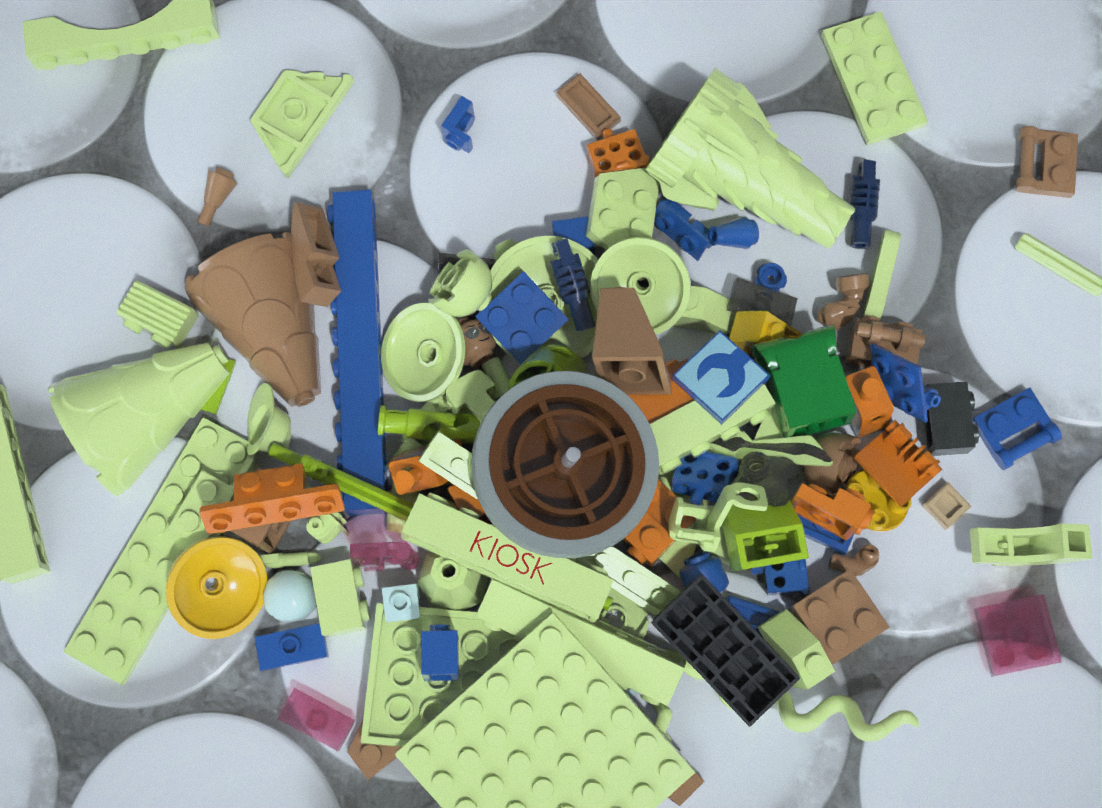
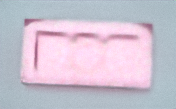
[277,688,356,751]

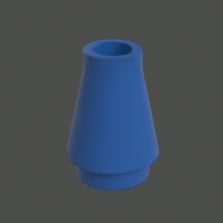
[708,217,759,249]

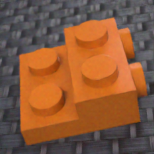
[622,479,696,567]
[790,483,875,541]

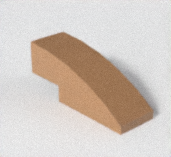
[291,202,341,307]

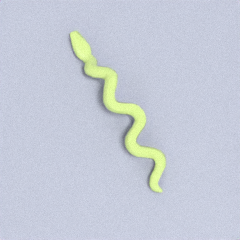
[664,649,919,741]

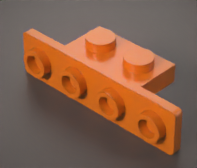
[199,463,345,534]

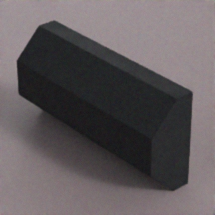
[651,574,800,727]

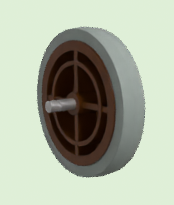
[472,371,659,558]

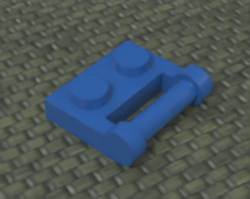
[972,388,1062,470]

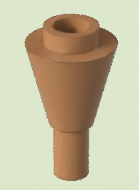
[197,167,238,227]

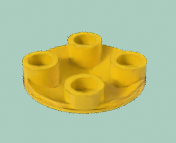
[845,470,912,532]

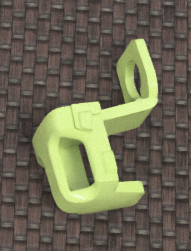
[446,370,495,423]
[668,482,768,552]

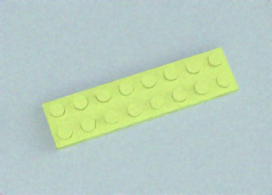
[63,417,261,685]

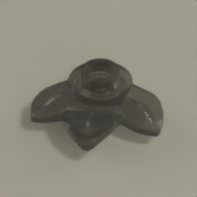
[736,451,800,507]

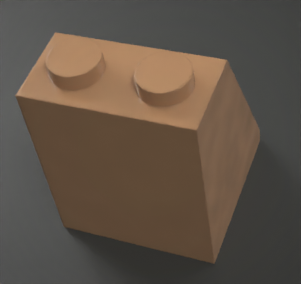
[592,287,672,395]

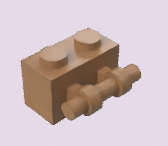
[845,316,926,368]

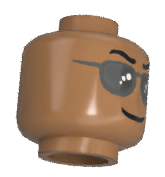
[458,317,496,368]

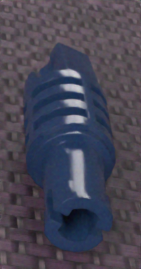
[849,159,880,249]
[550,239,596,332]

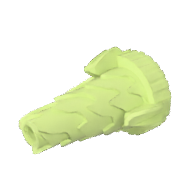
[645,68,855,249]

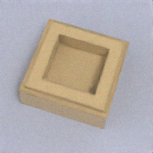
[922,482,972,530]

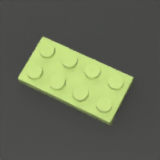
[821,11,928,145]

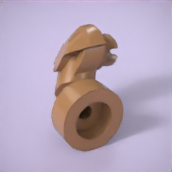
[817,273,870,330]

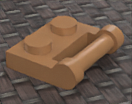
[1016,126,1078,198]

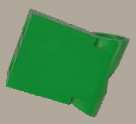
[751,324,857,438]

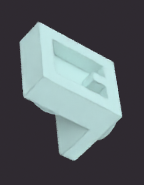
[382,584,421,622]

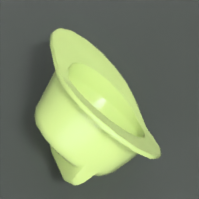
[246,383,291,455]

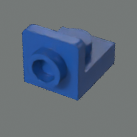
[441,96,475,153]

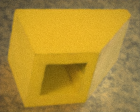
[729,311,803,355]

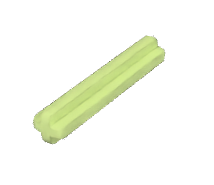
[1015,233,1102,296]

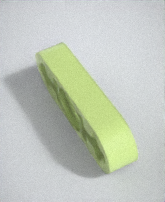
[862,229,901,318]

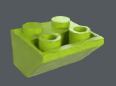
[722,492,809,572]

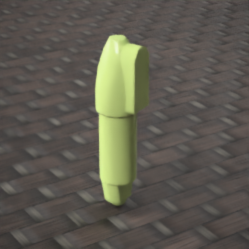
[259,552,321,568]

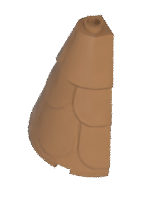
[184,232,321,407]

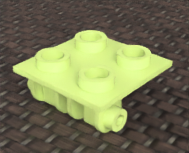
[306,483,350,544]

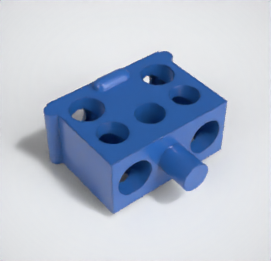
[672,451,738,505]
[751,559,809,596]

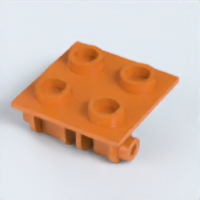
[853,420,942,507]

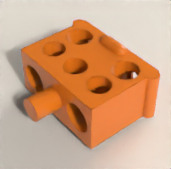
[587,129,650,178]

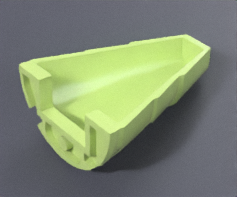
[48,342,230,496]

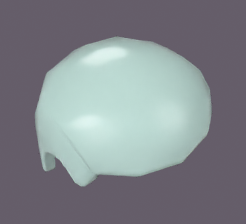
[262,570,317,621]

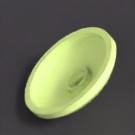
[590,237,691,335]
[381,303,465,402]

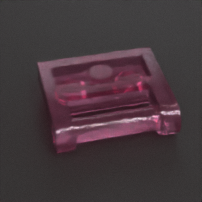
[350,542,420,572]

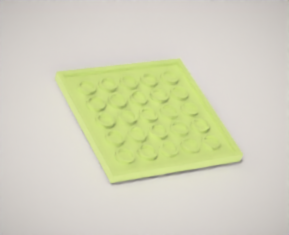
[395,612,695,808]

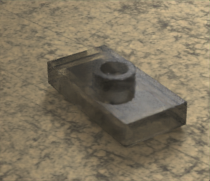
[727,278,798,326]

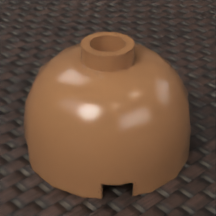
[800,431,861,498]

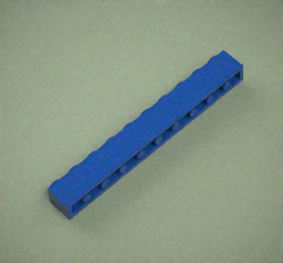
[328,190,388,516]

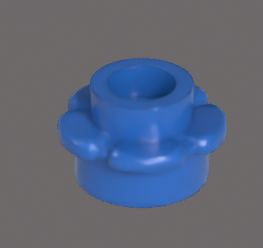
[755,263,787,294]

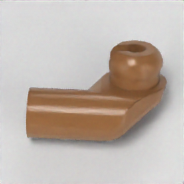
[828,544,880,576]

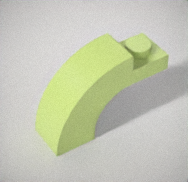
[970,523,1093,566]

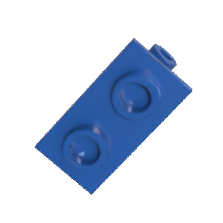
[654,199,712,261]

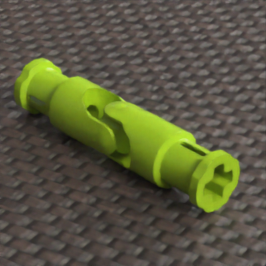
[378,405,481,445]

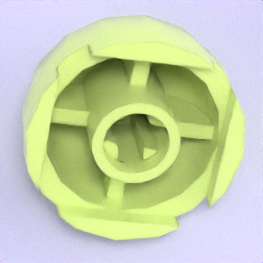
[429,249,492,317]

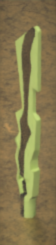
[708,431,833,467]

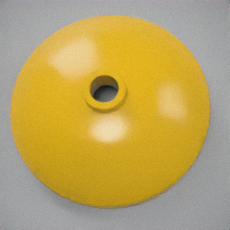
[166,536,268,639]

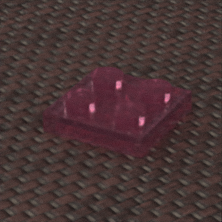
[974,594,1062,677]

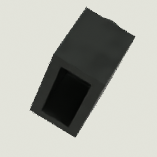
[924,382,979,456]

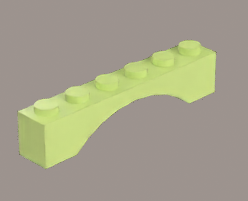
[22,0,220,70]

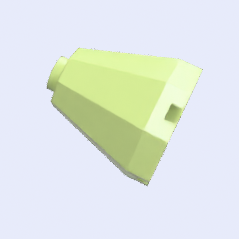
[417,552,490,611]

